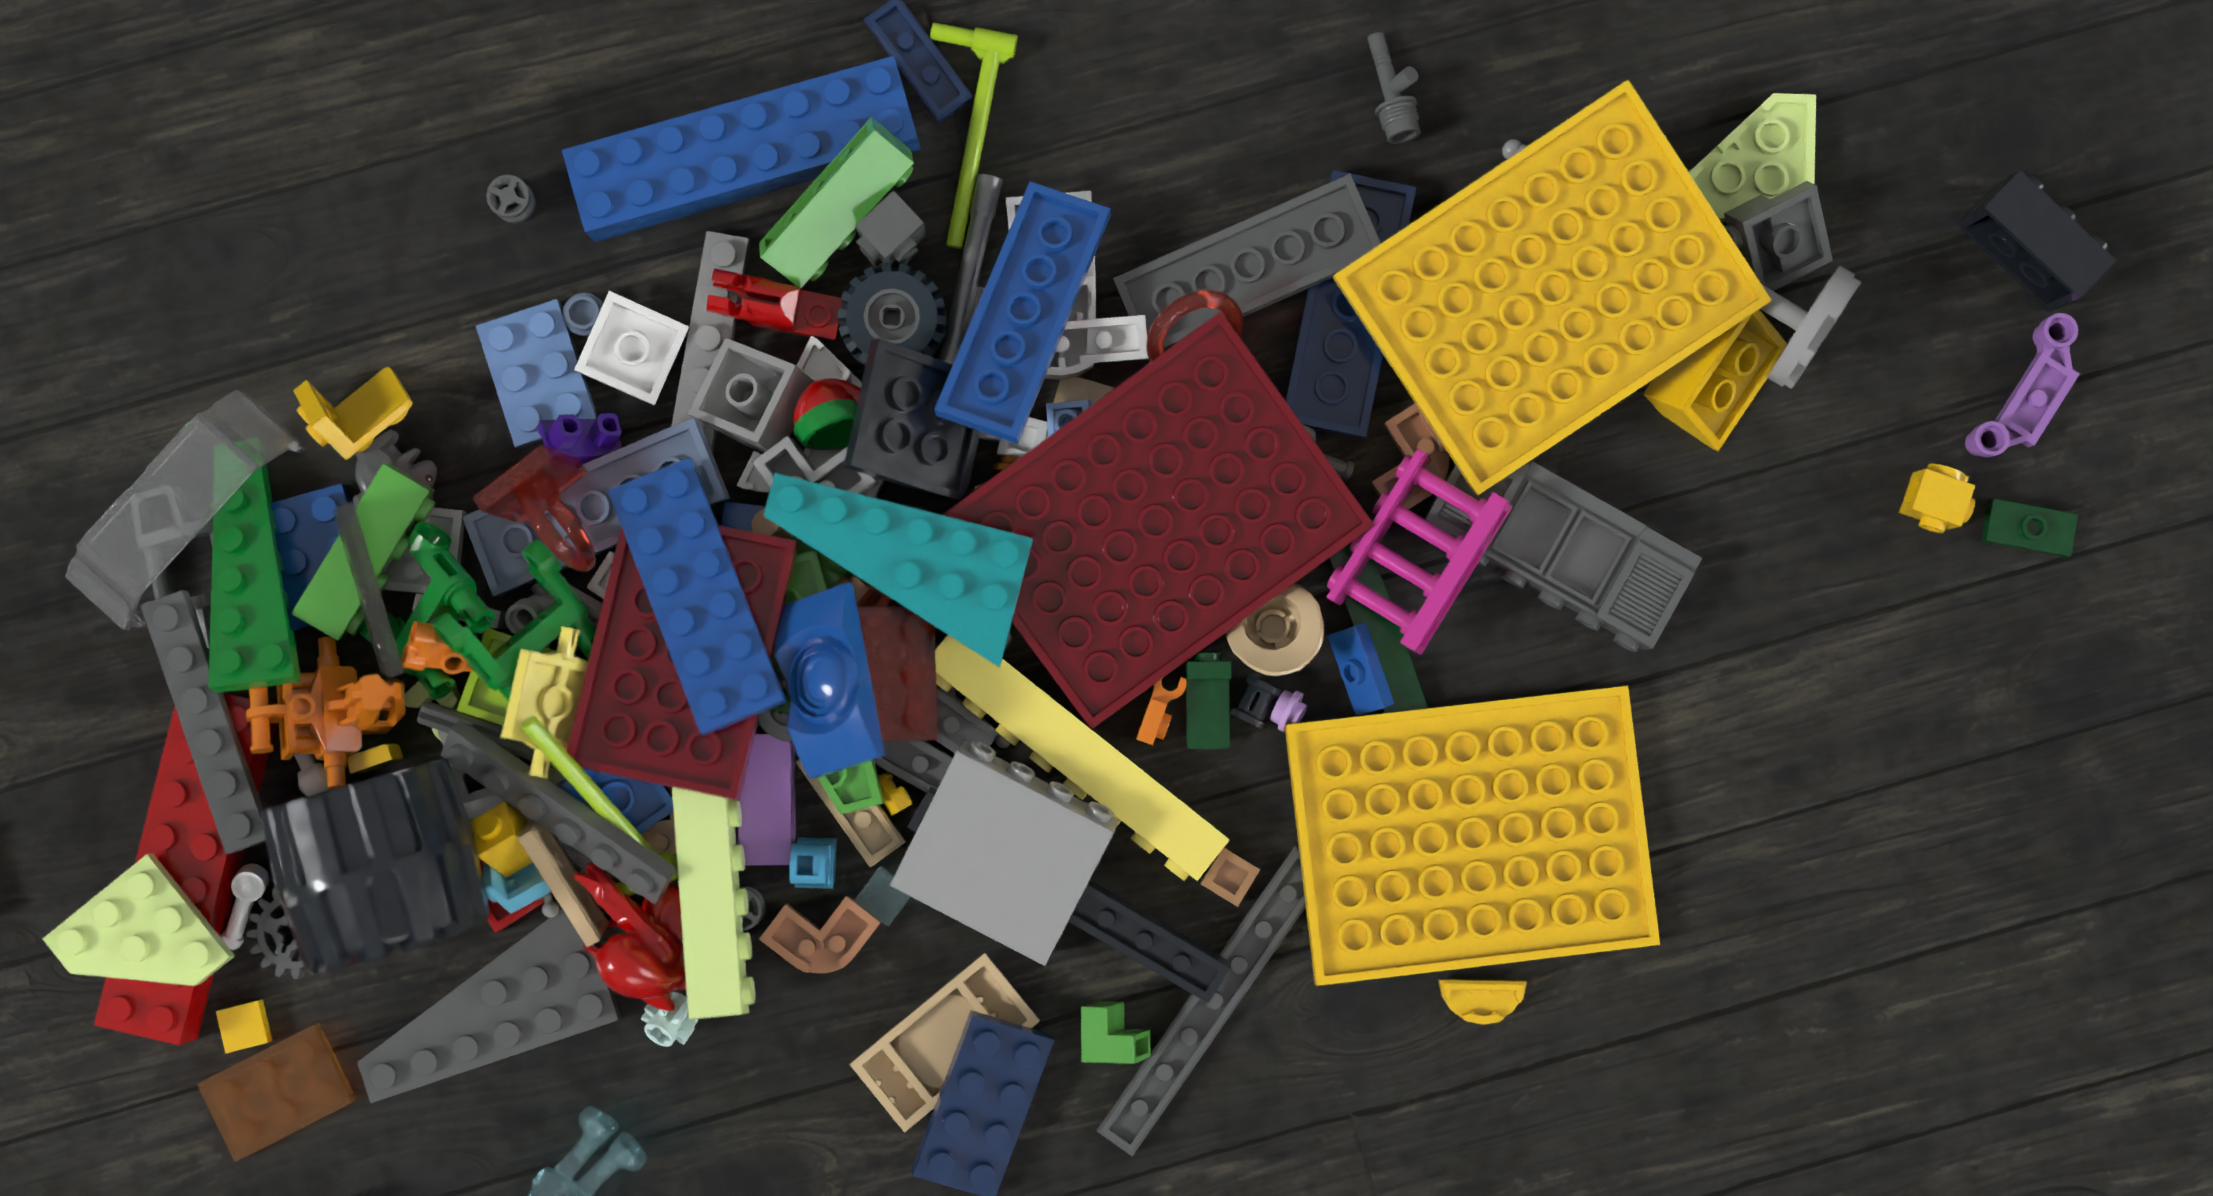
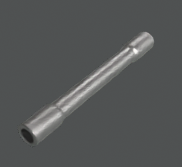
[938,174,1003,364]

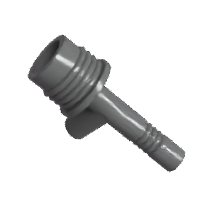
[1367,32,1421,144]

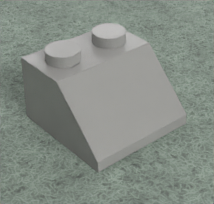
[688,338,814,453]

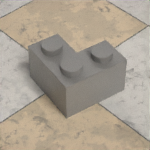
[752,436,879,495]

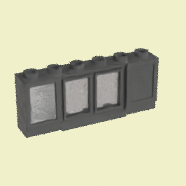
[1423,461,1702,653]

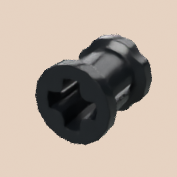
[1230,675,1283,731]

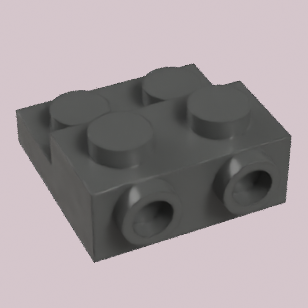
[1724,181,1833,291]

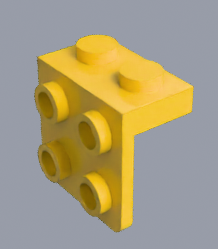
[293,367,413,460]

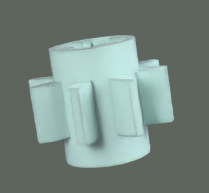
[641,992,698,1047]

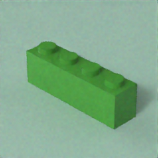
[759,117,914,288]
[291,463,436,640]

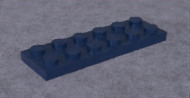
[1285,170,1416,439]

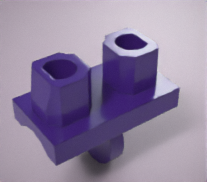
[537,413,622,470]

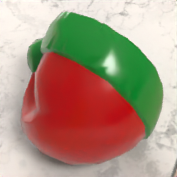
[793,378,861,450]

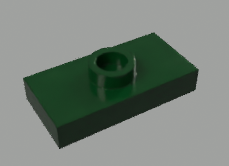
[1981,499,2078,558]

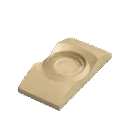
[849,953,1040,1133]

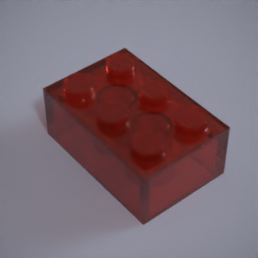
[857,607,938,743]

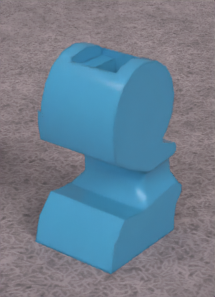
[790,837,837,889]

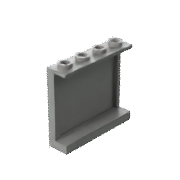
[890,741,1120,966]

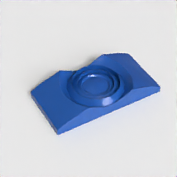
[774,583,885,778]

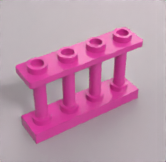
[1327,449,1512,655]

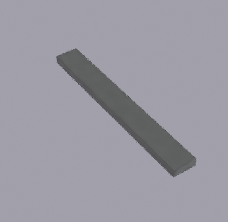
[1097,846,1306,1156]

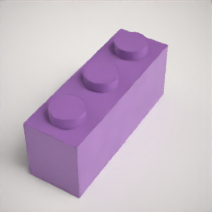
[733,734,796,865]

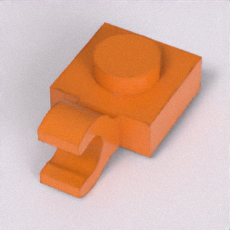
[1136,677,1186,745]

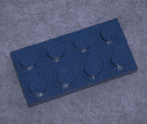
[911,1010,1054,1196]

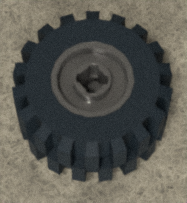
[837,263,947,366]

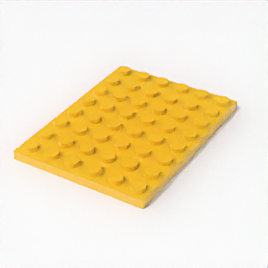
[1332,80,1772,495]
[1285,686,1660,986]

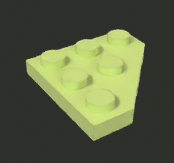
[1689,93,1816,222]
[43,853,235,986]

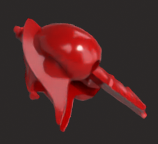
[573,861,687,1011]

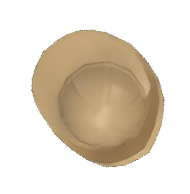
[1225,583,1324,676]

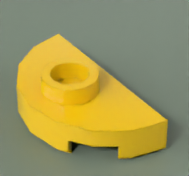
[1438,979,1527,1025]

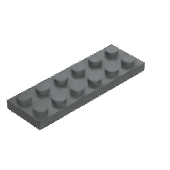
[1113,174,1381,358]

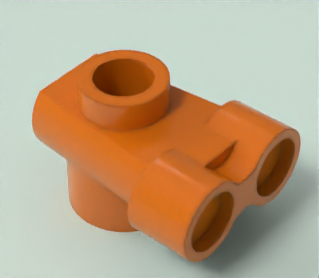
[401,621,472,674]

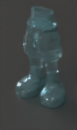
[527,1106,647,1196]

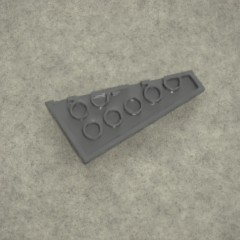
[357,909,621,1104]

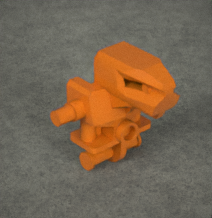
[246,637,406,789]

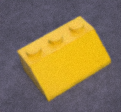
[1643,309,1788,451]

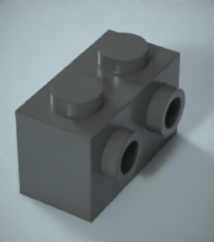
[855,191,926,267]

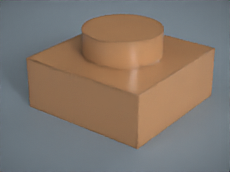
[1200,848,1260,907]

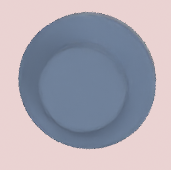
[563,293,603,336]

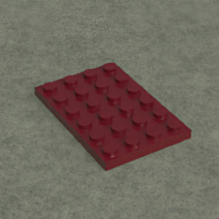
[567,525,799,801]

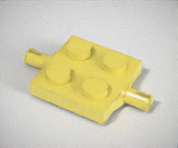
[501,627,588,778]

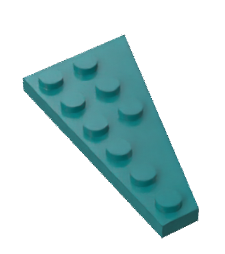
[763,473,1033,668]

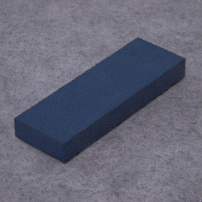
[864,0,973,124]

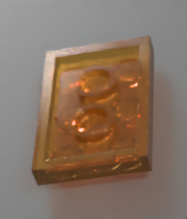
[197,1023,357,1162]

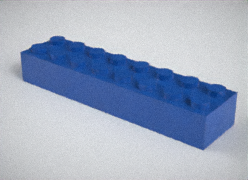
[562,56,921,242]

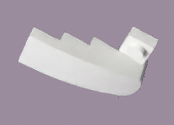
[1006,191,1149,380]

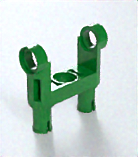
[358,522,495,699]
[432,540,597,701]

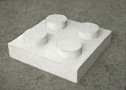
[574,291,689,405]

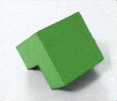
[1081,1001,1151,1064]

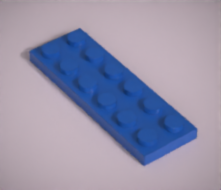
[934,181,1111,444]
[608,457,787,736]

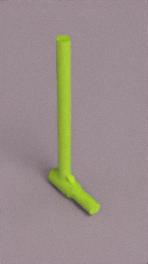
[930,22,1018,249]
[521,716,678,896]

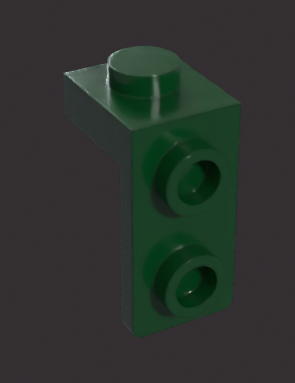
[1186,653,1231,749]

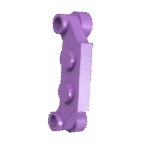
[1965,313,2079,457]

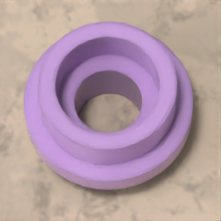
[1270,690,1307,732]

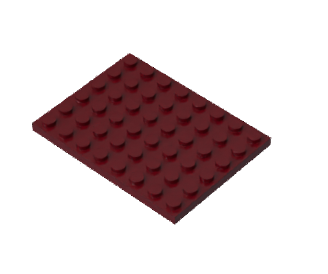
[942,311,1374,729]

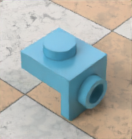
[483,861,551,914]

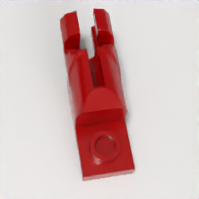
[706,268,842,342]

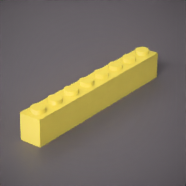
[925,635,1229,881]

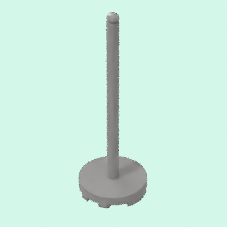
[1502,139,1861,389]

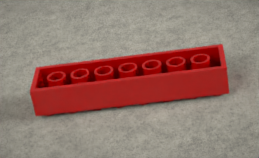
[94,691,278,1045]

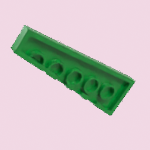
[208,440,301,693]

